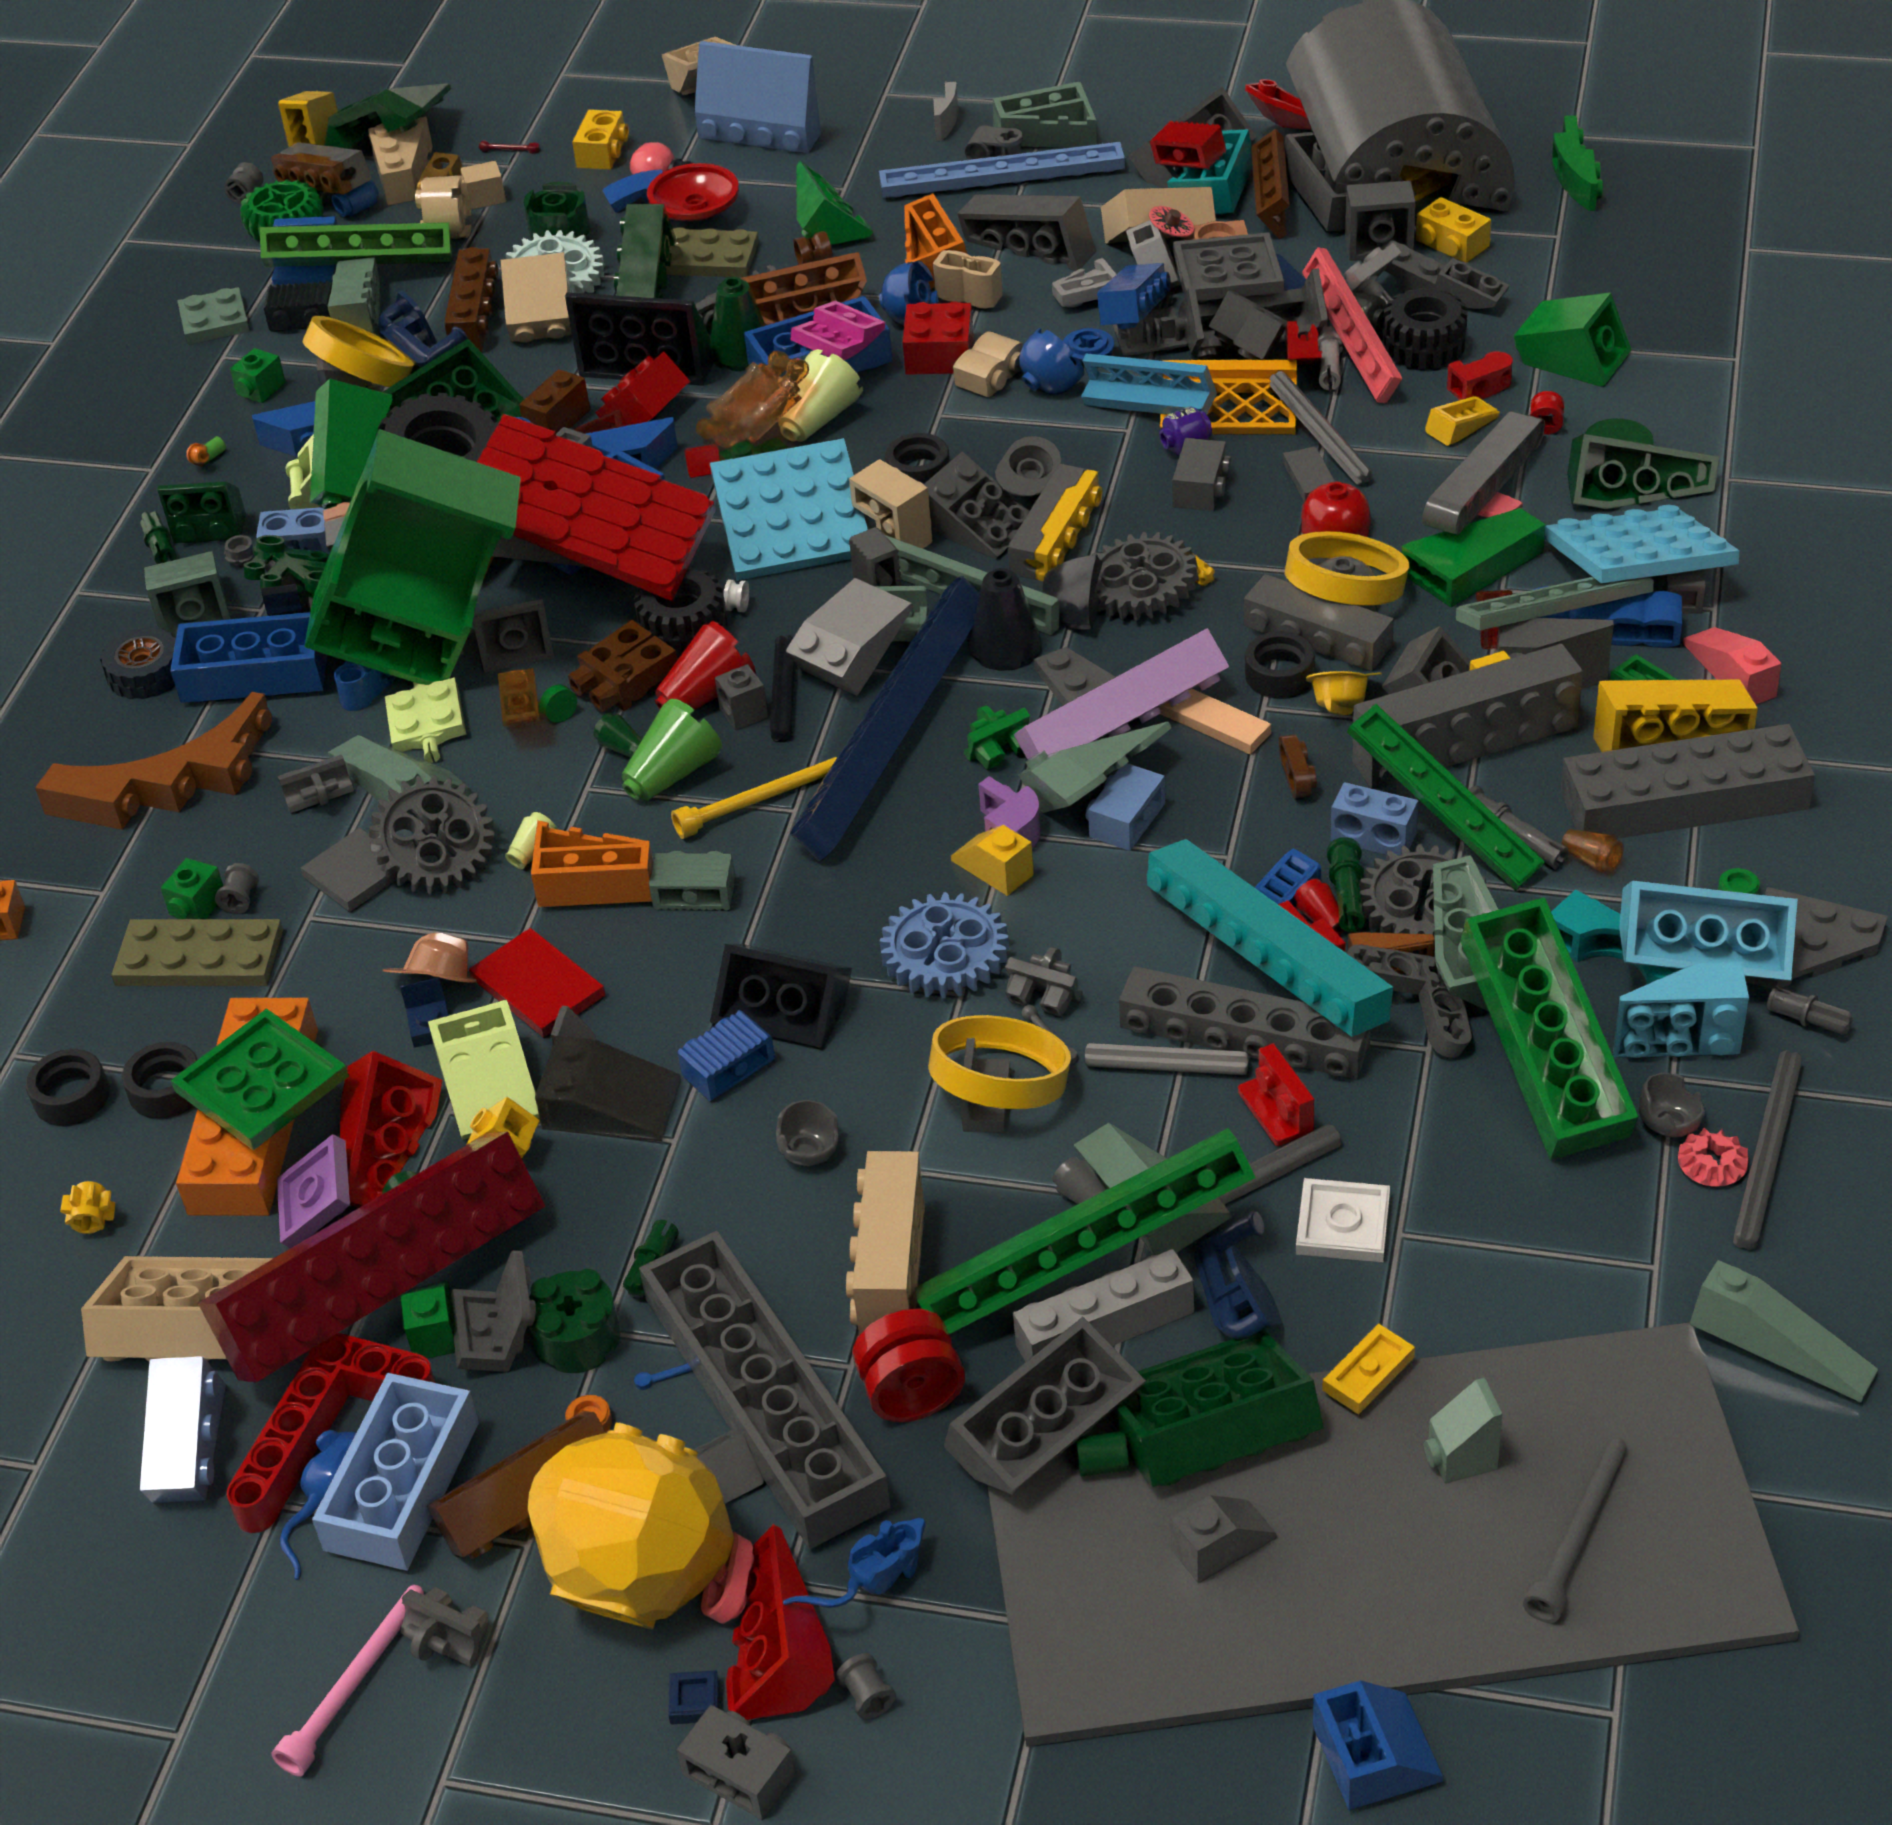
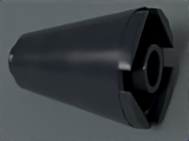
[969,568,1041,671]

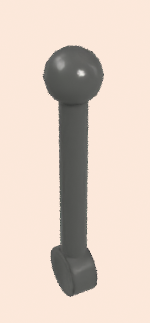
[1022,1005,1077,1065]

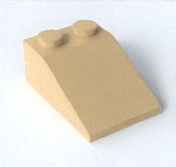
[662,37,738,95]

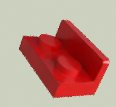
[1238,1043,1315,1146]

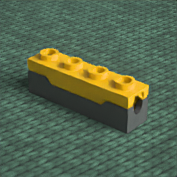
[1008,464,1103,581]

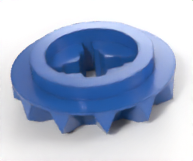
[1063,328,1114,364]

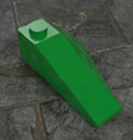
[796,161,873,245]

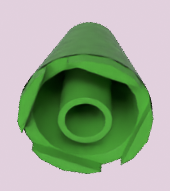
[621,698,722,800]

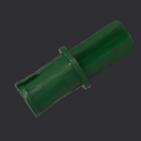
[140,511,176,564]
[623,1219,679,1297]

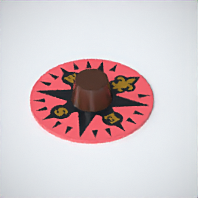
[1149,206,1194,237]

